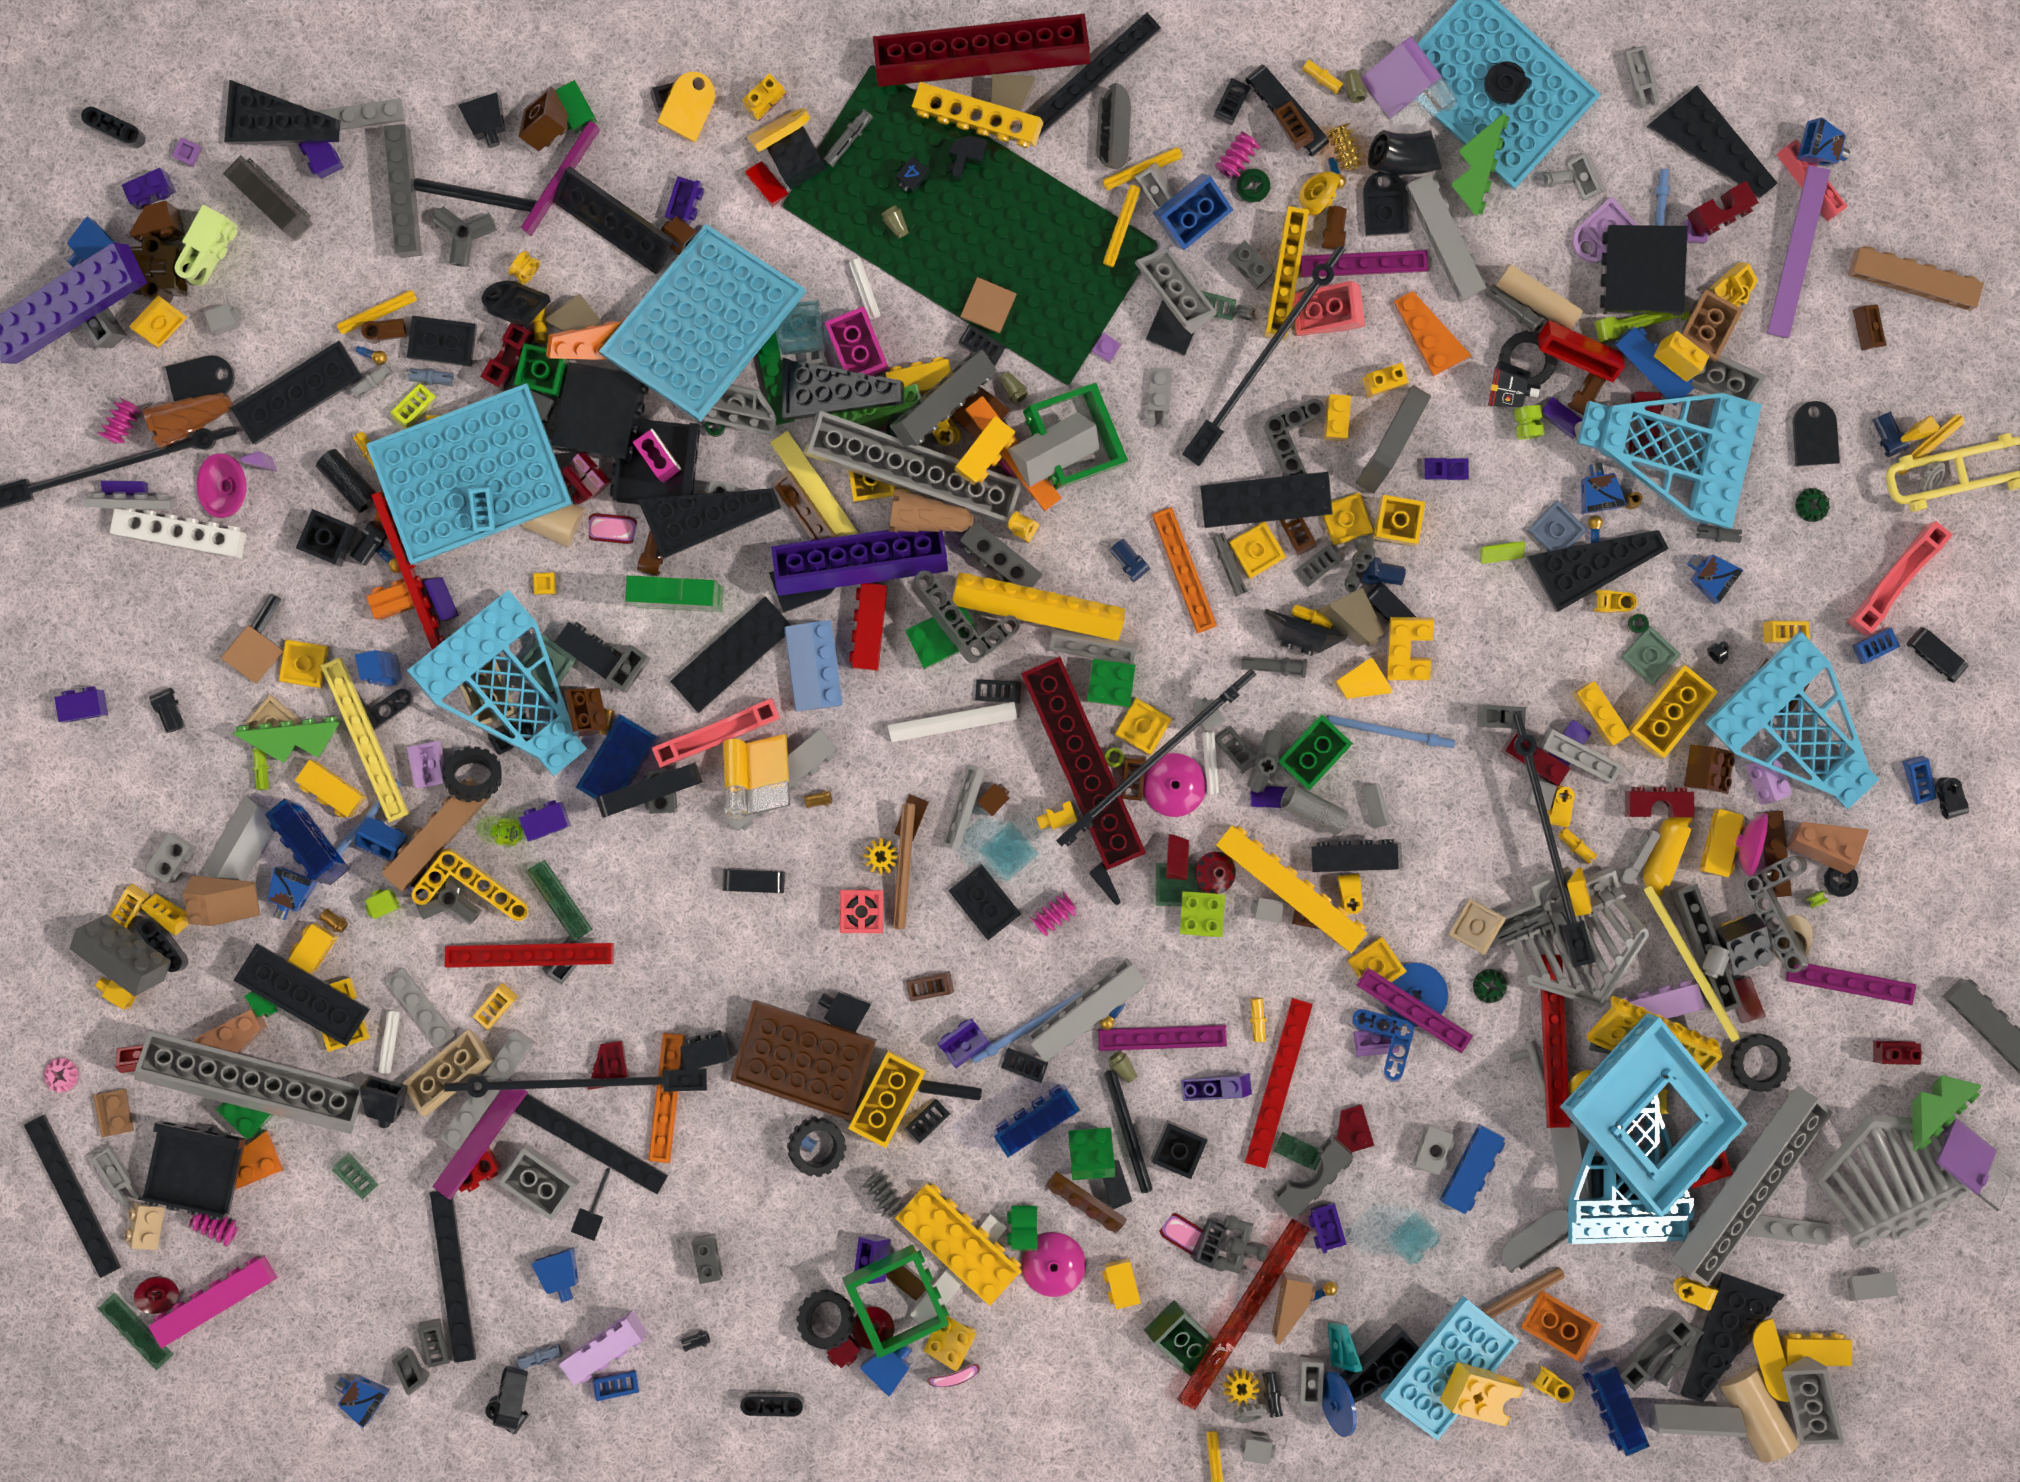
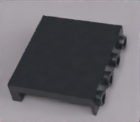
[1600,225,1688,316]
[552,362,649,462]
[610,419,701,505]
[138,1120,246,1220]

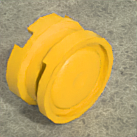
[508,251,541,285]

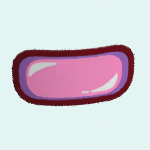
[589,513,637,544]
[1159,1213,1211,1255]
[927,1363,980,1387]

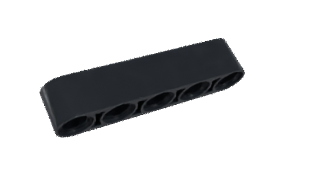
[1245,64,1329,157]
[595,762,703,818]

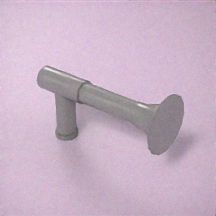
[1508,1041,1545,1102]

